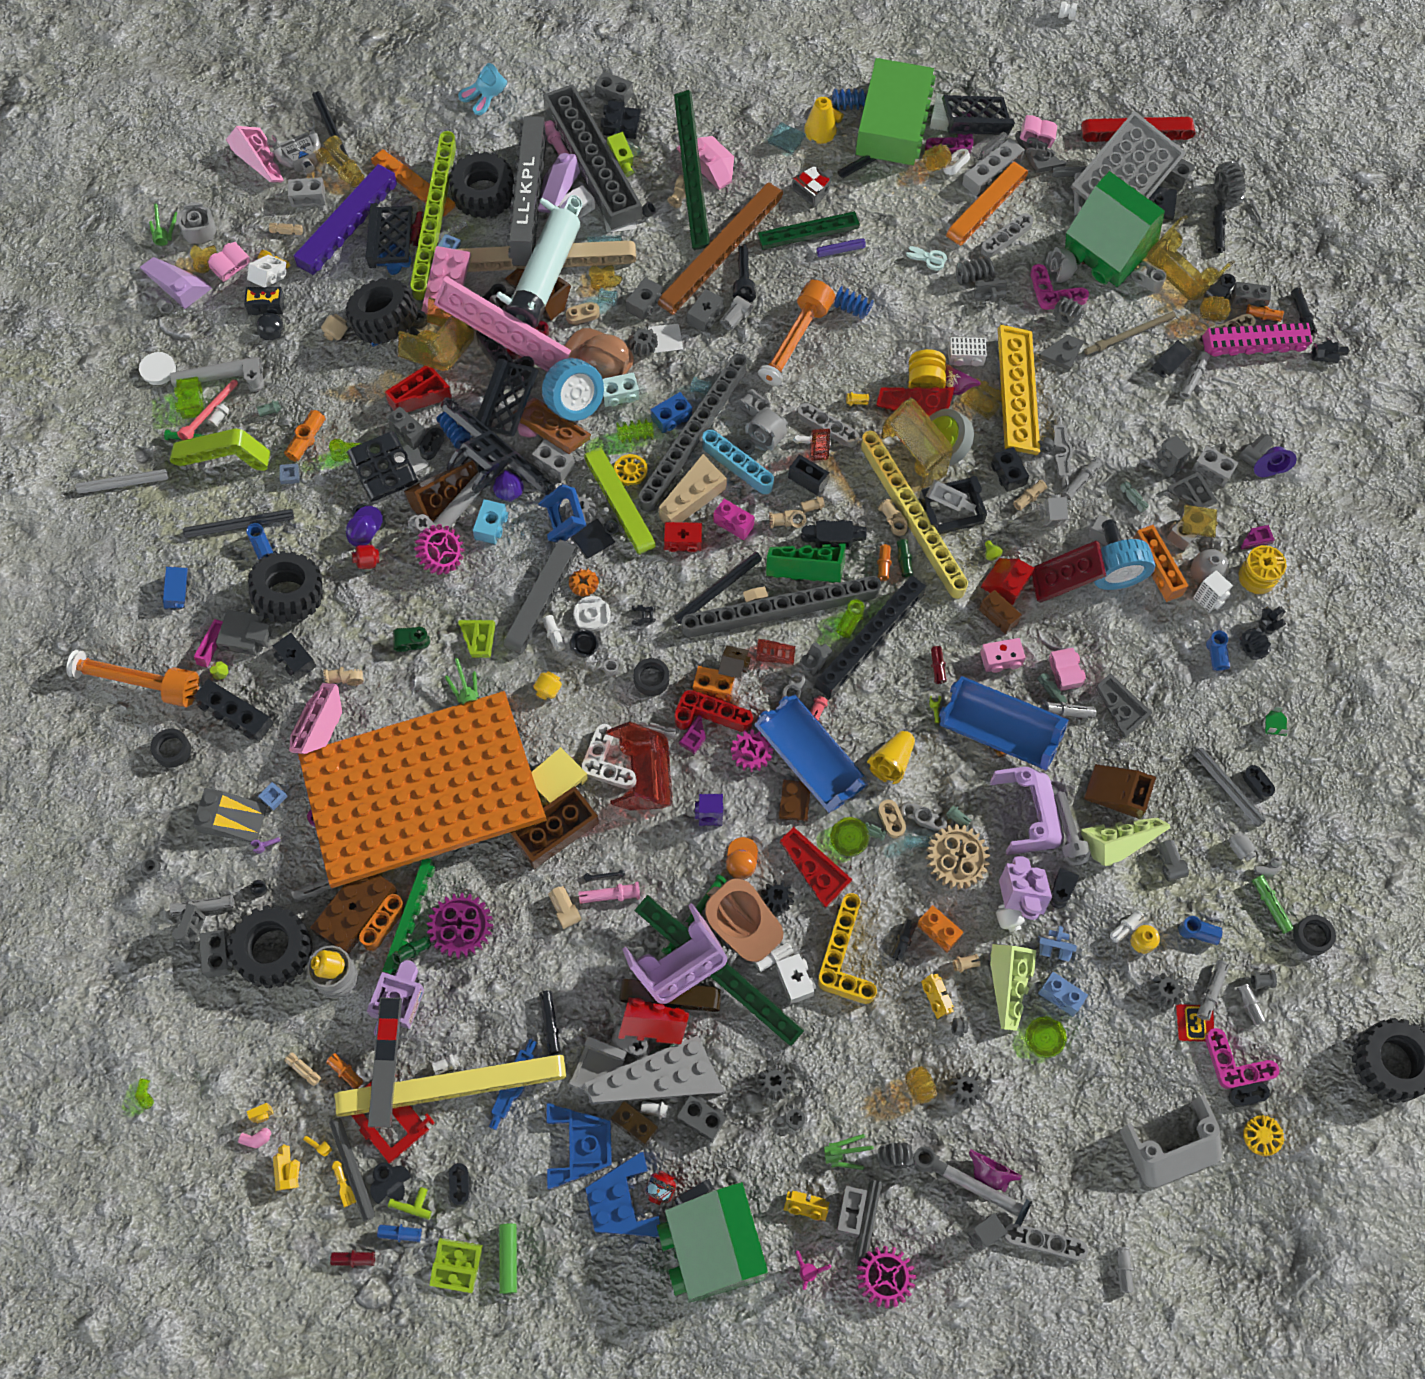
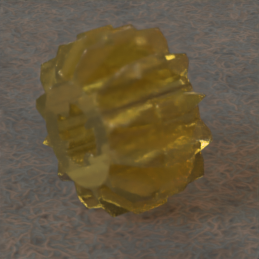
[923,144,952,172]
[1200,296,1231,322]
[905,1066,937,1104]

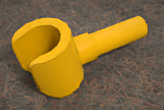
[303,1136,333,1157]

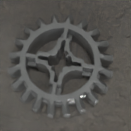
[1213,161,1246,208]

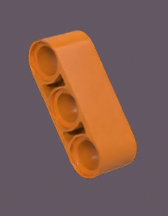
[359,894,405,951]

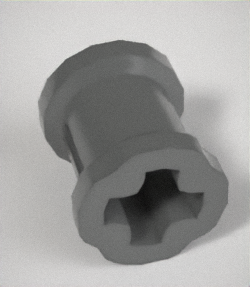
[1250,970,1277,989]

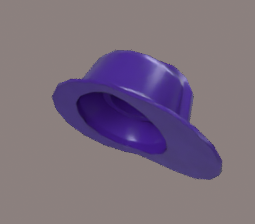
[1254,446,1297,478]
[346,506,383,547]

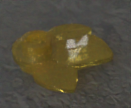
[190,245,217,273]
[589,264,622,291]

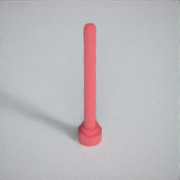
[177,379,238,440]

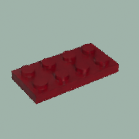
[1032,540,1106,603]

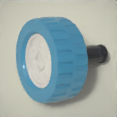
[542,358,604,421]
[1094,519,1155,590]

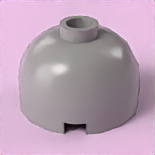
[1045,247,1077,283]
[1190,549,1229,584]

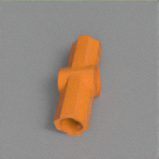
[284,410,326,462]

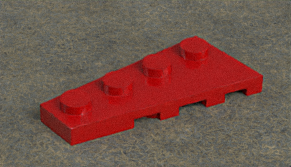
[876,387,955,419]

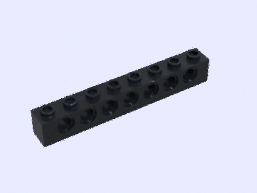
[815,575,926,699]

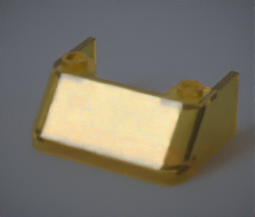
[1147,215,1236,301]
[398,297,474,371]
[881,398,953,489]

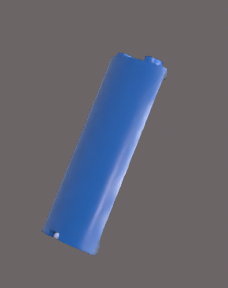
[939,676,1069,771]
[754,695,870,813]

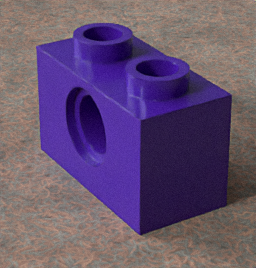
[695,794,723,826]

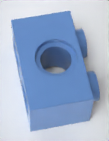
[1038,972,1088,1017]

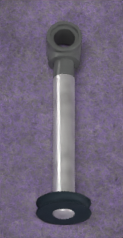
[914,1146,1034,1227]

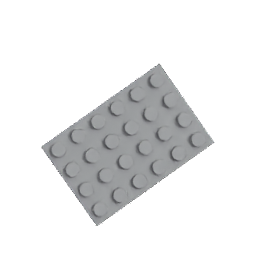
[1070,111,1186,200]

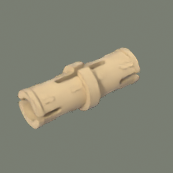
[1013,480,1047,511]

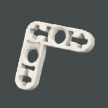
[582,724,637,789]

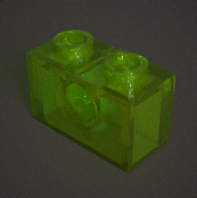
[174,377,204,419]

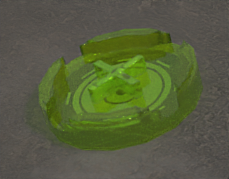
[830,817,870,857]
[1024,1016,1067,1059]

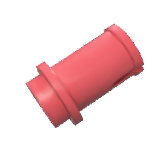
[810,696,828,721]

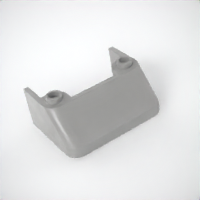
[1120,1095,1222,1188]

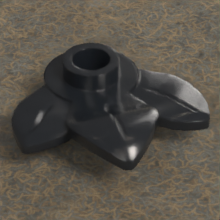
[370,1162,411,1204]

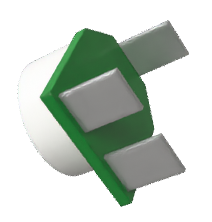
[1263,706,1289,736]

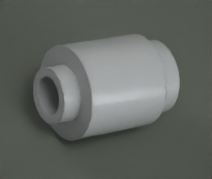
[1228,831,1257,862]

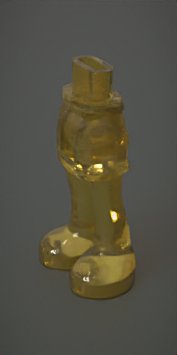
[316,135,365,188]

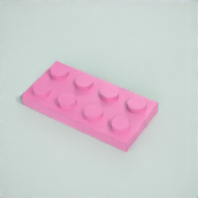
[421,246,471,320]

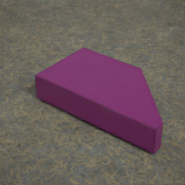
[1240,525,1275,550]
[679,715,706,754]

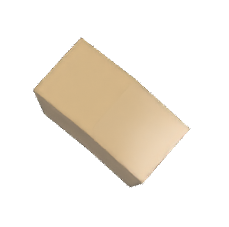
[743,586,768,602]

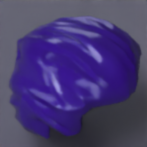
[493,470,524,502]

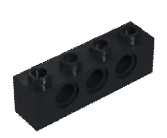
[193,679,274,742]

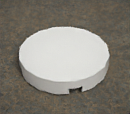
[139,352,176,385]
[573,596,611,632]

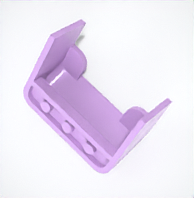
[990,767,1064,855]
[622,903,727,1004]

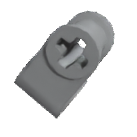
[1131,261,1166,292]
[737,389,771,417]
[609,1027,651,1060]

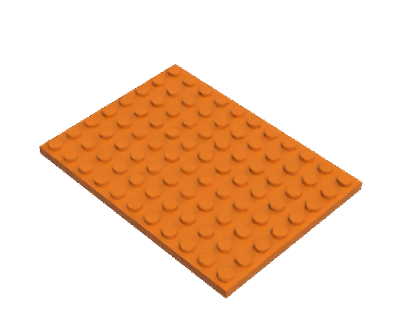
[298,691,547,888]

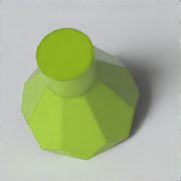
[984,540,1002,561]
[210,661,229,680]

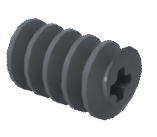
[956,256,995,284]

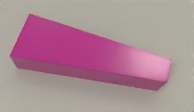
[194,619,223,668]

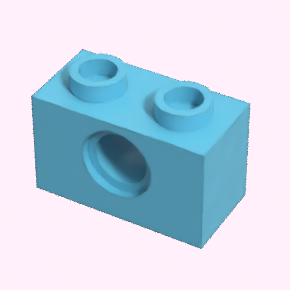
[473,499,508,544]

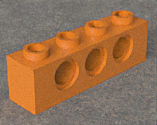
[1133,525,1188,602]

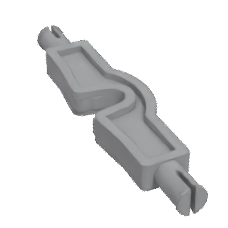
[1052,415,1073,489]

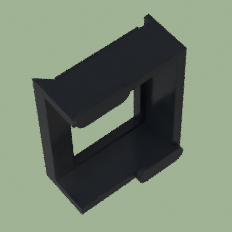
[919,476,987,535]

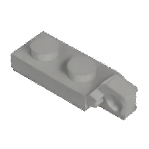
[926,480,976,512]

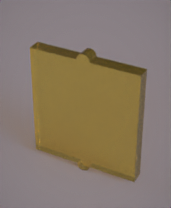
[1181,505,1218,538]

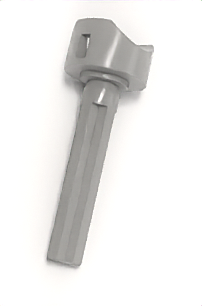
[1054,791,1091,866]

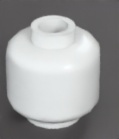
[996,904,1025,932]

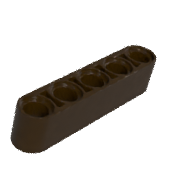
[619,979,722,1012]

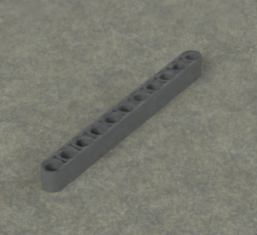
[639,354,747,512]
[682,576,881,638]

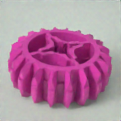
[414,524,465,575]
[856,1246,916,1309]

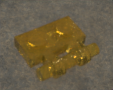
[960,378,1002,420]

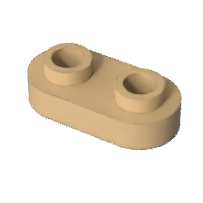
[566,302,600,325]
[878,800,906,838]

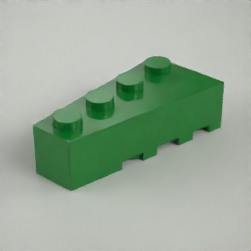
[766,544,846,583]

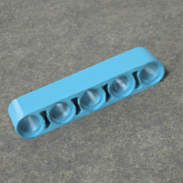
[702,430,774,495]

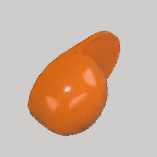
[726,837,758,880]

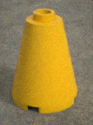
[804,97,837,144]
[867,731,915,784]

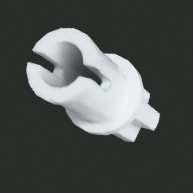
[542,615,565,652]
[1110,910,1145,943]
[754,943,793,973]

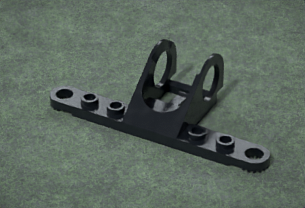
[440,397,556,495]

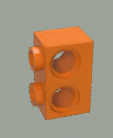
[693,666,735,702]
[917,905,964,953]

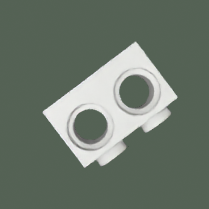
[247,255,286,287]

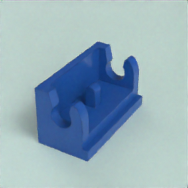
[163,567,188,609]

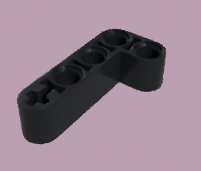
[476,330,535,387]

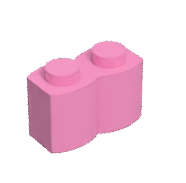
[1020,115,1058,148]
[208,242,250,282]
[1049,648,1086,691]

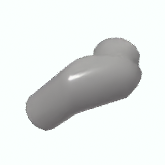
[1254,857,1282,877]

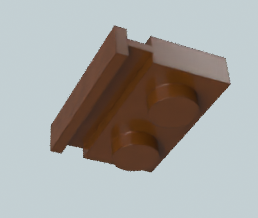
[779,779,811,822]

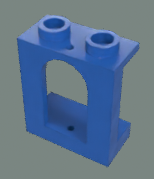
[538,484,587,543]

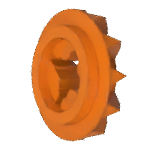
[569,568,599,596]

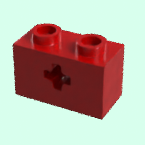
[664,522,702,552]

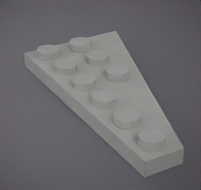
[583,1035,724,1105]

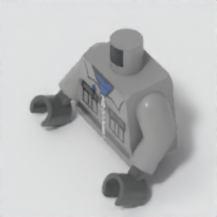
[266,120,321,173]

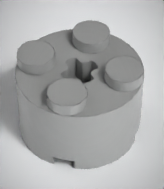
[176,202,216,244]
[745,407,787,451]

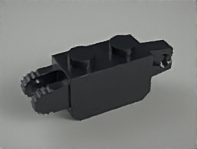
[801,520,867,549]

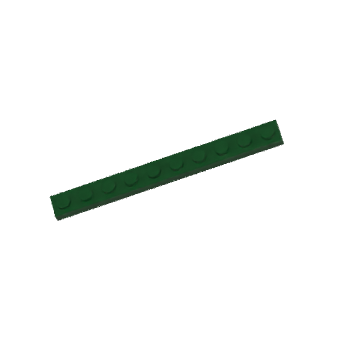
[674,90,710,251]
[634,895,805,1047]

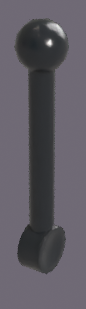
[584,870,625,882]

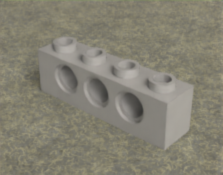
[962,138,1025,197]

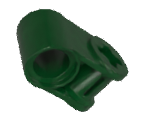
[393,626,431,652]

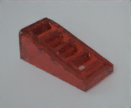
[809,429,830,461]
[756,639,796,665]

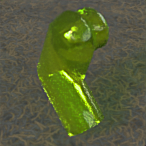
[135,1078,154,1109]

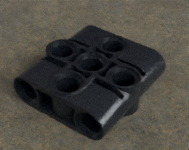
[346,431,419,502]

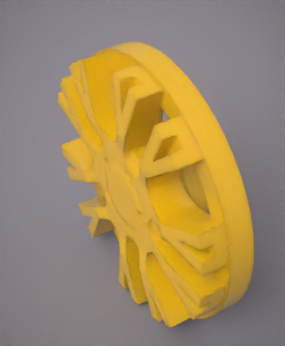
[614,454,648,486]
[1243,1115,1284,1156]

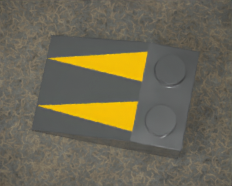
[193,788,268,842]

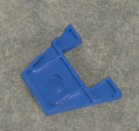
[547,1103,612,1190]
[585,1152,660,1237]

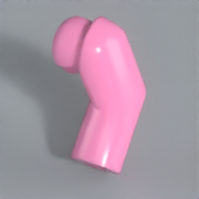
[517,423,537,438]
[238,1128,271,1149]

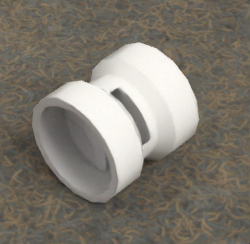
[1058,1,1077,20]

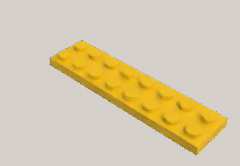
[997,325,1040,455]

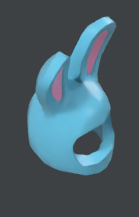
[458,63,508,115]

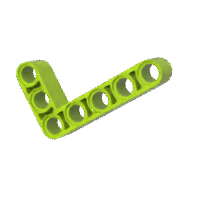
[170,428,270,471]

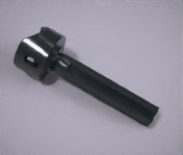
[733,244,756,303]

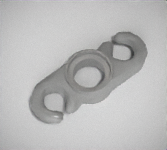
[781,671,806,700]
[900,802,947,832]

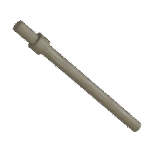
[1084,311,1176,355]

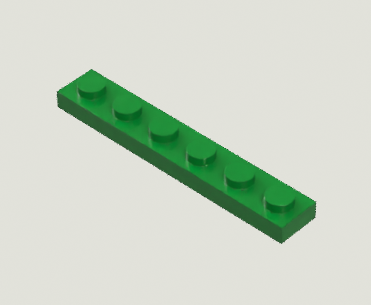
[382,858,435,976]

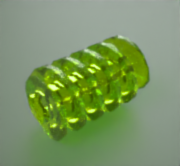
[616,418,654,444]

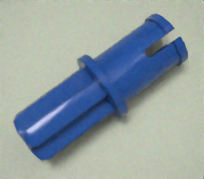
[377,1224,422,1243]

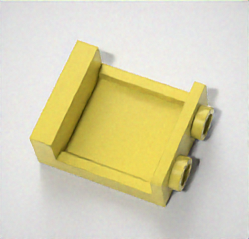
[531,747,588,807]

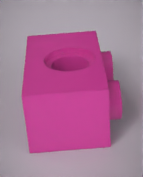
[713,499,755,540]

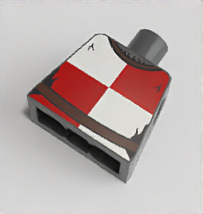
[792,166,833,207]

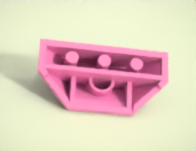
[677,136,734,190]
[289,683,342,754]

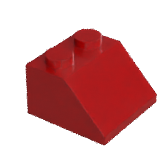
[980,558,1034,606]

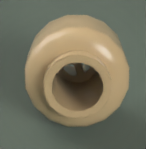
[321,314,348,341]

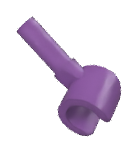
[250,837,281,854]

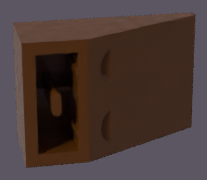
[1084,764,1156,819]

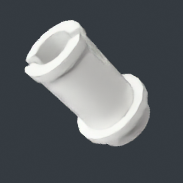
[207,404,229,427]
[432,1054,460,1075]
[641,1100,668,1119]

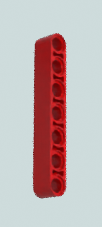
[1081,117,1196,142]

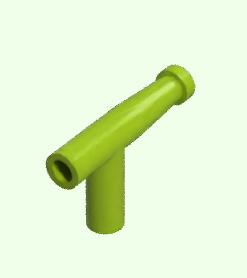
[388,1187,432,1220]

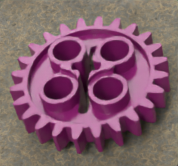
[427,893,494,959]

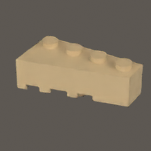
[659,454,727,524]

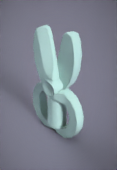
[906,246,947,271]

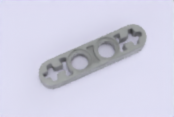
[981,213,1034,258]
[797,403,859,447]
[1003,1223,1088,1261]

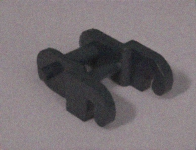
[631,605,656,626]

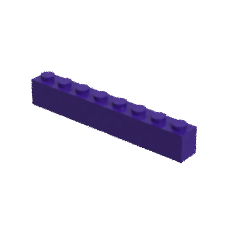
[294,164,397,275]

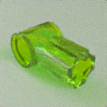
[329,438,362,462]
[835,599,865,638]

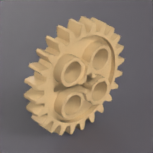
[925,824,990,890]

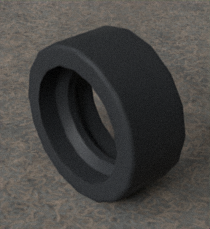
[633,658,670,696]
[150,728,191,768]
[1293,915,1336,956]

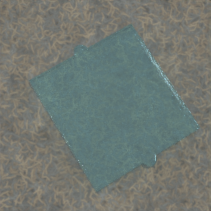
[767,122,806,155]

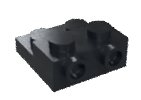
[601,100,641,139]

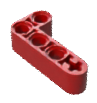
[675,690,753,732]

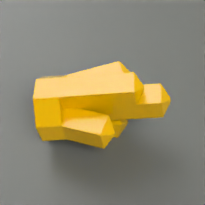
[273,1144,300,1191]

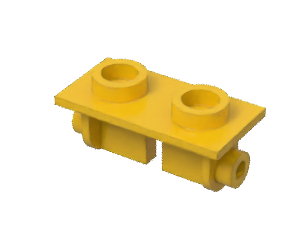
[921,974,954,1019]
[783,1190,830,1221]

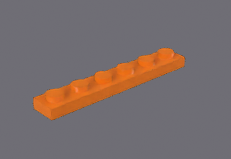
[371,149,456,217]

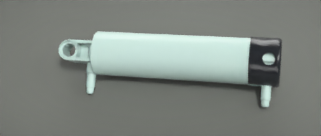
[496,195,582,328]

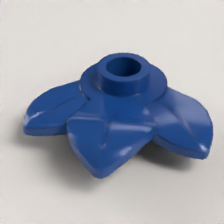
[377,244,411,275]

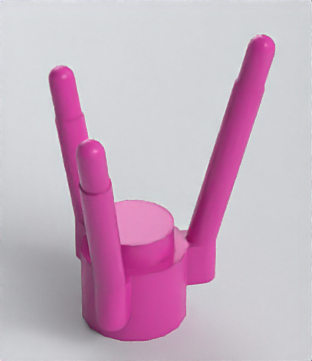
[795,1250,832,1290]

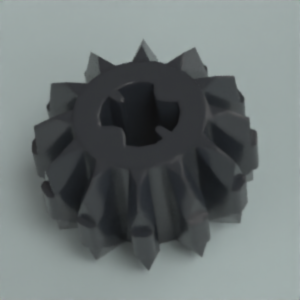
[1240,628,1271,661]
[761,880,795,915]

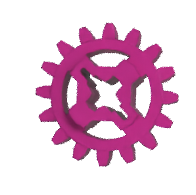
[731,729,773,772]

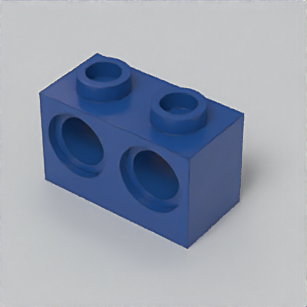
[651,392,692,433]

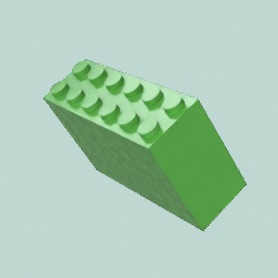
[855,58,936,166]

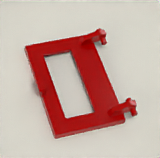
[351,1075,435,1164]

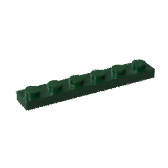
[757,211,860,250]

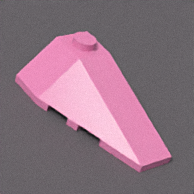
[226,126,283,183]

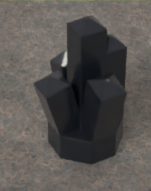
[1311,339,1350,364]
[1258,606,1286,635]

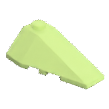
[1081,818,1170,866]
[990,944,1036,1031]

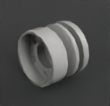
[307,945,358,998]

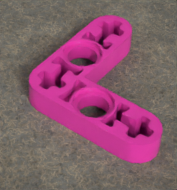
[1030,264,1089,310]
[1205,1028,1279,1089]

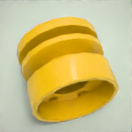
[908,349,946,388]
[1238,545,1287,594]

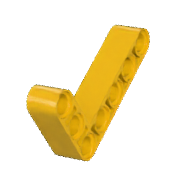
[817,893,877,1004]

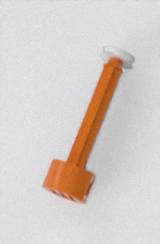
[758,280,835,386]
[66,650,199,707]

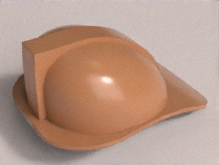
[564,328,634,379]
[705,878,783,962]

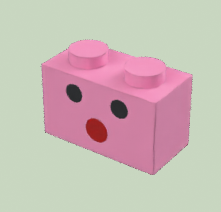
[980,638,1026,673]

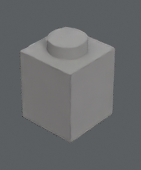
[1088,514,1120,546]

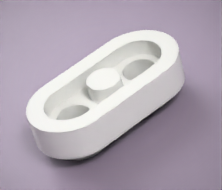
[942,149,970,175]

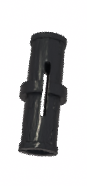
[890,919,918,961]

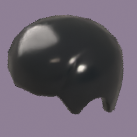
[256,313,284,340]
[569,629,599,658]

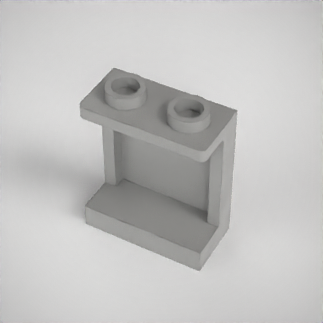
[568,1037,627,1096]

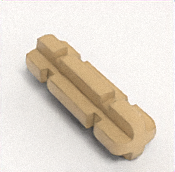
[269,223,303,235]
[285,1053,321,1086]

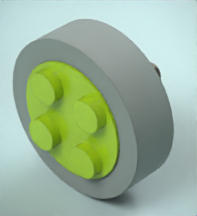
[919,409,974,466]

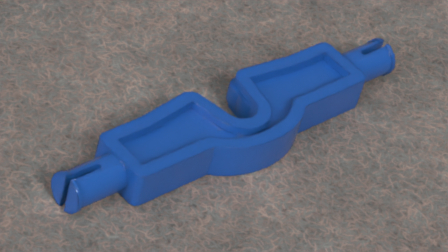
[488,1039,537,1130]

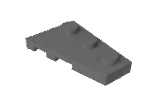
[1096,673,1152,739]

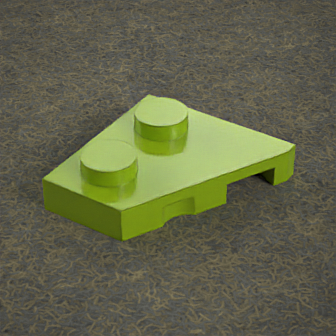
[458,620,496,658]

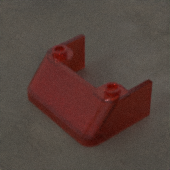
[606,721,673,811]

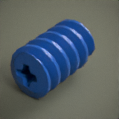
[832,88,866,110]
[834,286,874,319]
[436,411,472,449]

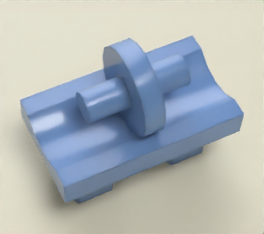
[1037,926,1077,961]

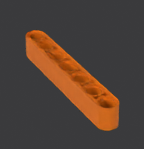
[946,162,1028,246]

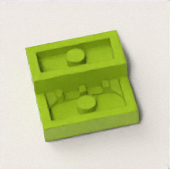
[429,1238,483,1293]

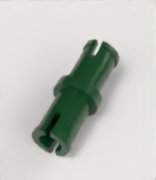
[896,539,913,578]
[392,936,431,964]

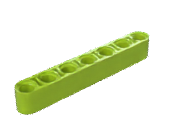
[584,447,656,555]

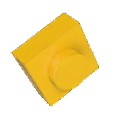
[246,1103,274,1123]

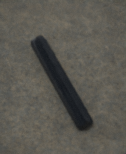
[837,155,877,178]

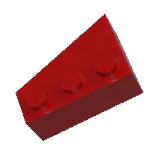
[385,363,452,412]
[618,997,689,1044]

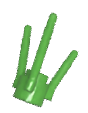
[149,204,177,246]
[445,658,479,705]
[824,1134,874,1170]

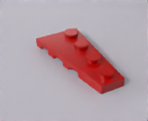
[780,827,853,909]

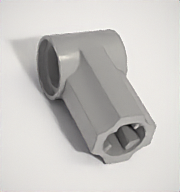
[720,296,753,330]

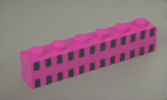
[1202,323,1312,357]

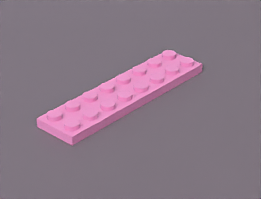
[434,276,571,372]

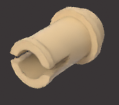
[801,496,825,513]
[953,954,980,973]

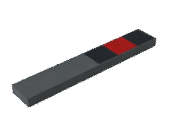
[368,997,402,1128]

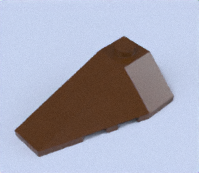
[505,268,571,321]
[404,460,478,522]

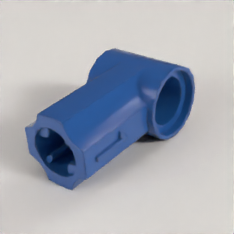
[246,523,273,560]
[1206,630,1230,671]
[1178,916,1223,946]

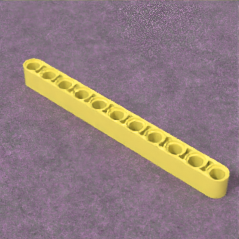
[861,431,968,599]
[334,1055,566,1117]

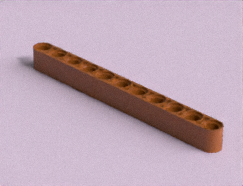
[658,182,783,315]

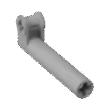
[170,357,264,392]
[408,472,486,543]

